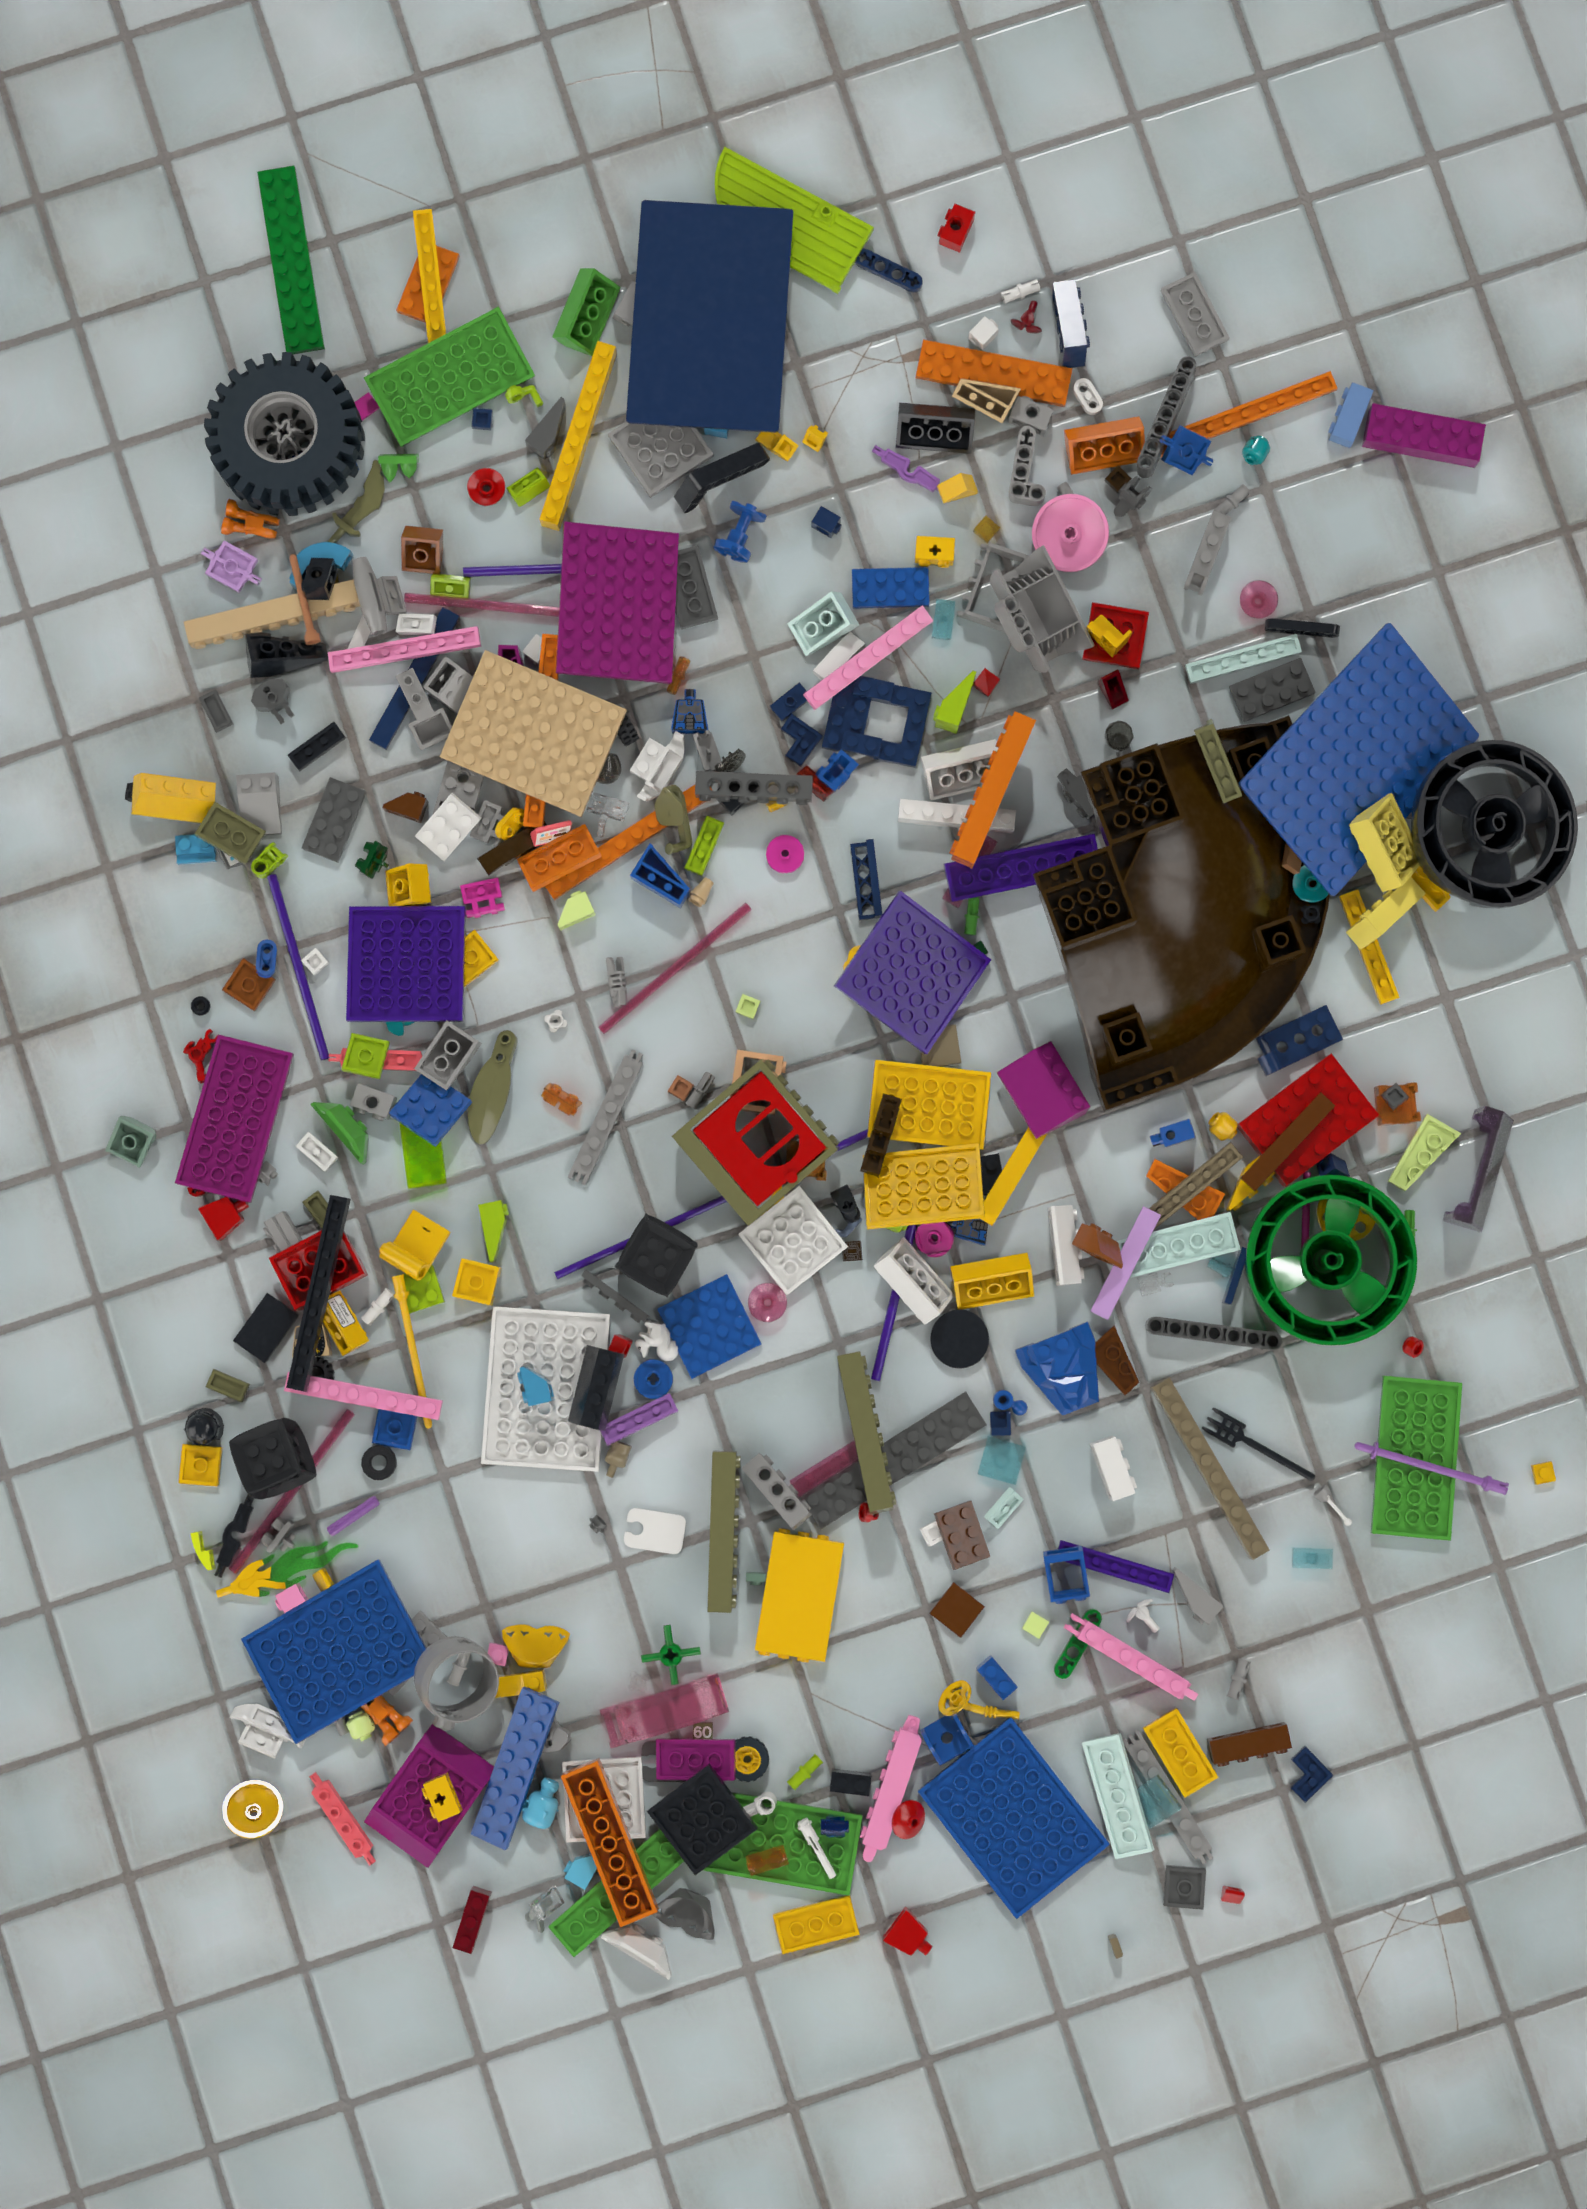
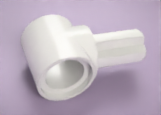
[743,1792,777,1817]

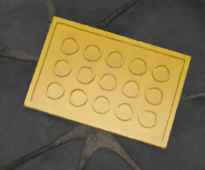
[867,1060,991,1150]
[863,1143,985,1229]

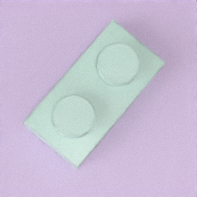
[984,1487,1024,1529]

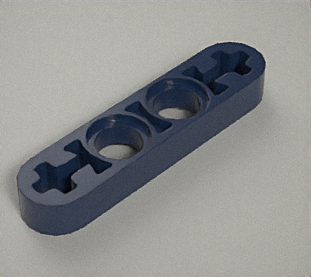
[855,248,923,293]

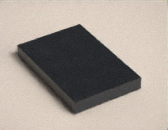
[233,1293,300,1363]

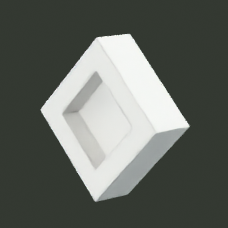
[301,948,329,975]
[920,1520,943,1547]

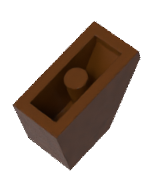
[382,791,429,823]

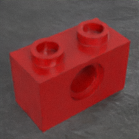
[937,203,976,253]

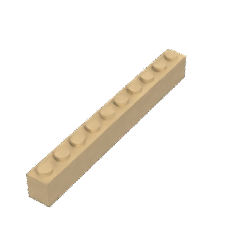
[183,579,360,649]

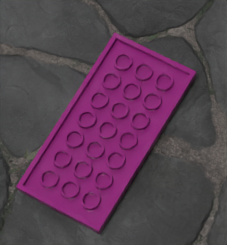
[175,1034,294,1203]

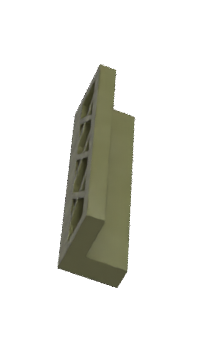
[1194,719,1242,803]

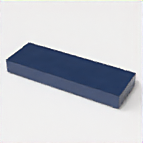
[1222,1247,1247,1305]

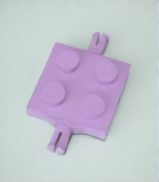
[201,541,262,593]

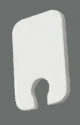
[624,1508,686,1554]

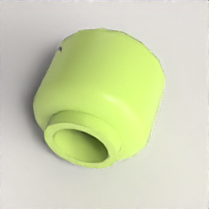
[346,1710,375,1742]

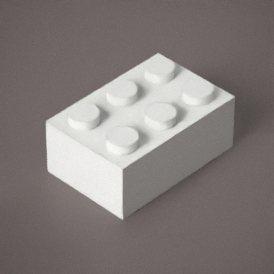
[1090,1436,1137,1501]

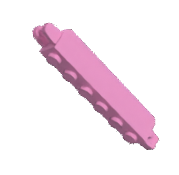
[1063,1613,1198,1701]
[860,1715,922,1862]

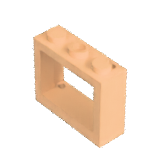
[730,1050,787,1116]

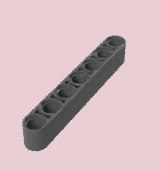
[1137,356,1196,478]
[1145,1317,1282,1350]

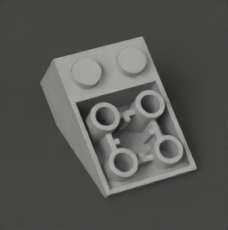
[423,656,473,714]

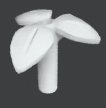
[1126,1599,1160,1633]

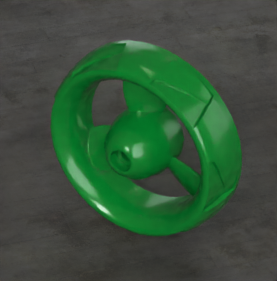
[1245,1175,1417,1346]

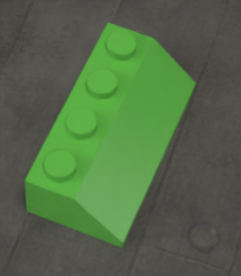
[552,268,621,356]

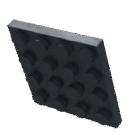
[647,1763,758,1875]

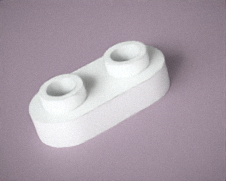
[1073,378,1103,415]

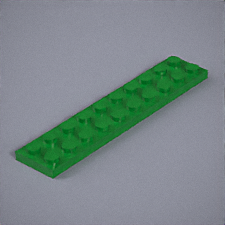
[257,165,325,355]

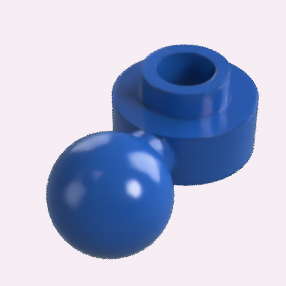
[993,1390,1028,1416]

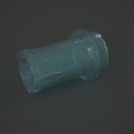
[1207,1257,1233,1278]

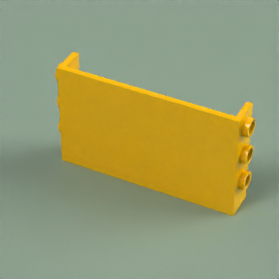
[755,1528,844,1663]

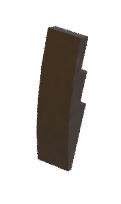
[477,821,547,876]
[860,1093,902,1177]

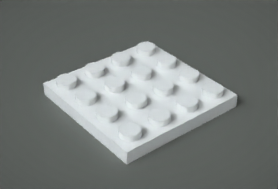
[738,1185,848,1295]
[562,1756,646,1843]

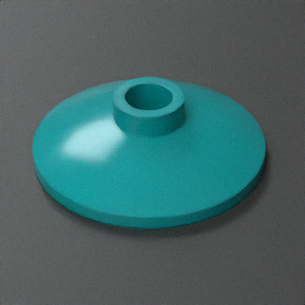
[1293,865,1328,902]

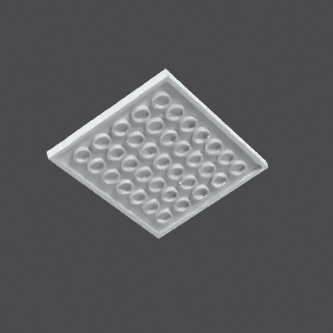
[481,1307,610,1472]

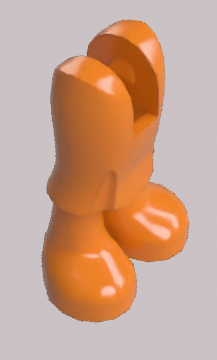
[221,499,280,539]
[361,1695,413,1746]

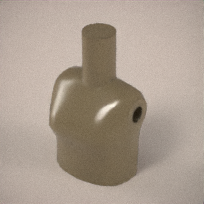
[605,1441,632,1478]

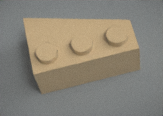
[952,378,1021,423]

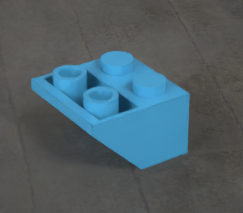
[517,1367,555,1406]

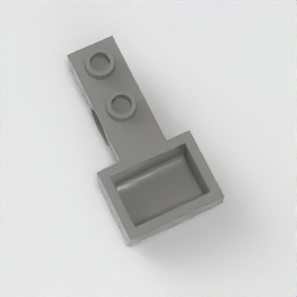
[395,668,452,750]

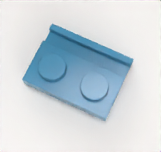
[175,834,217,865]

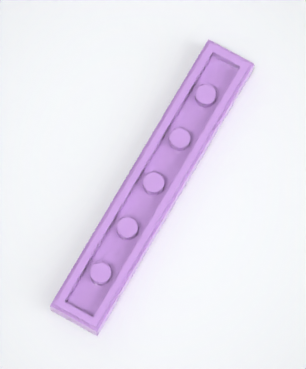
[1091,1206,1161,1320]

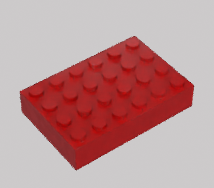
[1237,1053,1379,1187]

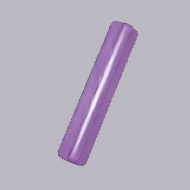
[327,1496,380,1536]

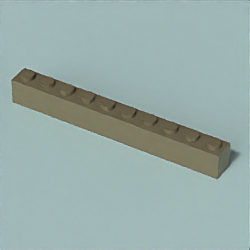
[1150,1377,1270,1560]

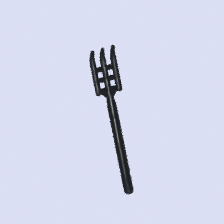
[1202,1408,1315,1481]

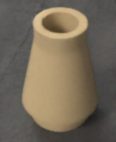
[688,877,714,907]

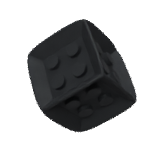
[615,1213,698,1297]
[229,1418,317,1500]

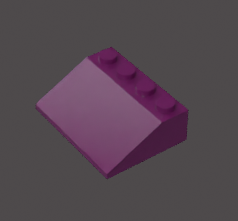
[997,1041,1090,1139]

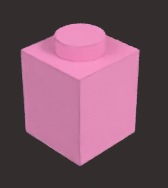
[275,1583,308,1613]

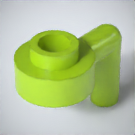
[505,385,544,407]

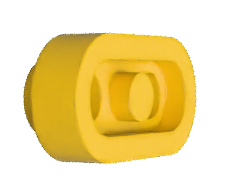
[495,807,524,840]

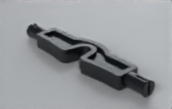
[214,1494,254,1578]

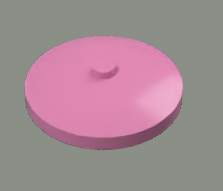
[1032,494,1109,572]

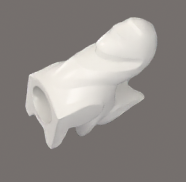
[635,1320,678,1361]

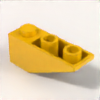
[1226,1155,1275,1211]

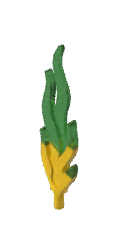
[216,1541,358,1598]

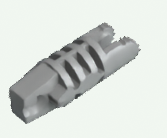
[606,957,627,1007]

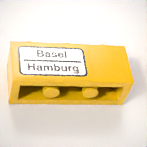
[323,1290,369,1356]

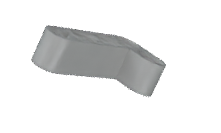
[1008,426,1046,506]

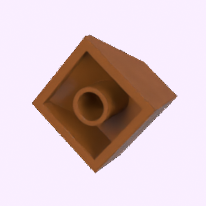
[401,526,443,575]
[1072,1223,1123,1269]

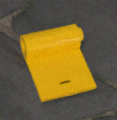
[379,1209,451,1281]

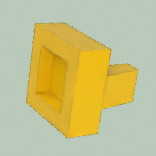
[802,425,828,452]

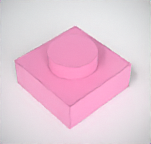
[488,1642,509,1666]

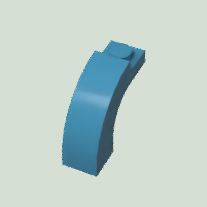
[289,542,354,589]

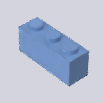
[1328,382,1374,448]

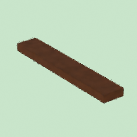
[1240,1093,1335,1191]

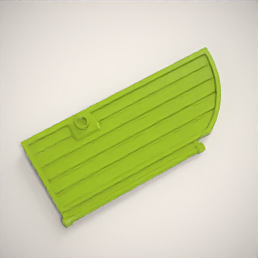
[714,147,874,294]

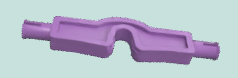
[872,445,940,492]

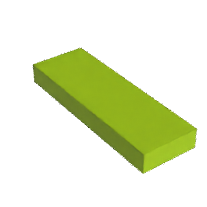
[684,815,724,876]

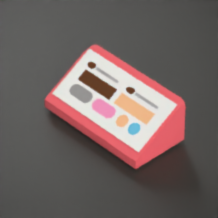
[530,820,572,847]

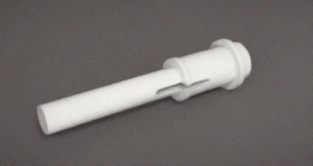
[797,1818,836,1879]

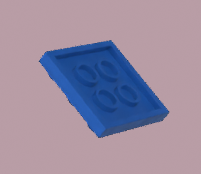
[389,1074,472,1147]

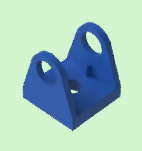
[920,1713,974,1766]

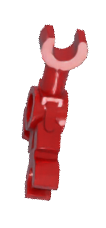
[183,1029,218,1084]

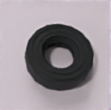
[361,1445,397,1480]

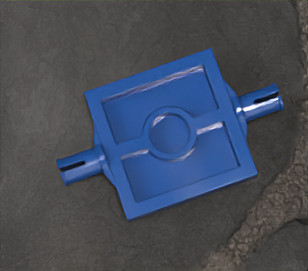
[1160,425,1213,476]

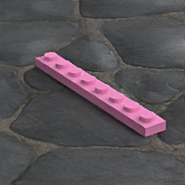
[803,605,933,710]
[328,626,481,673]
[284,1372,443,1420]

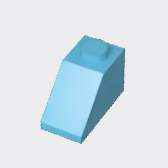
[564,1853,597,1890]

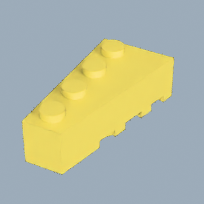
[1346,877,1426,950]

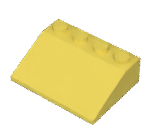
[1349,793,1420,892]

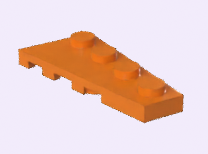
[1146,1158,1225,1220]

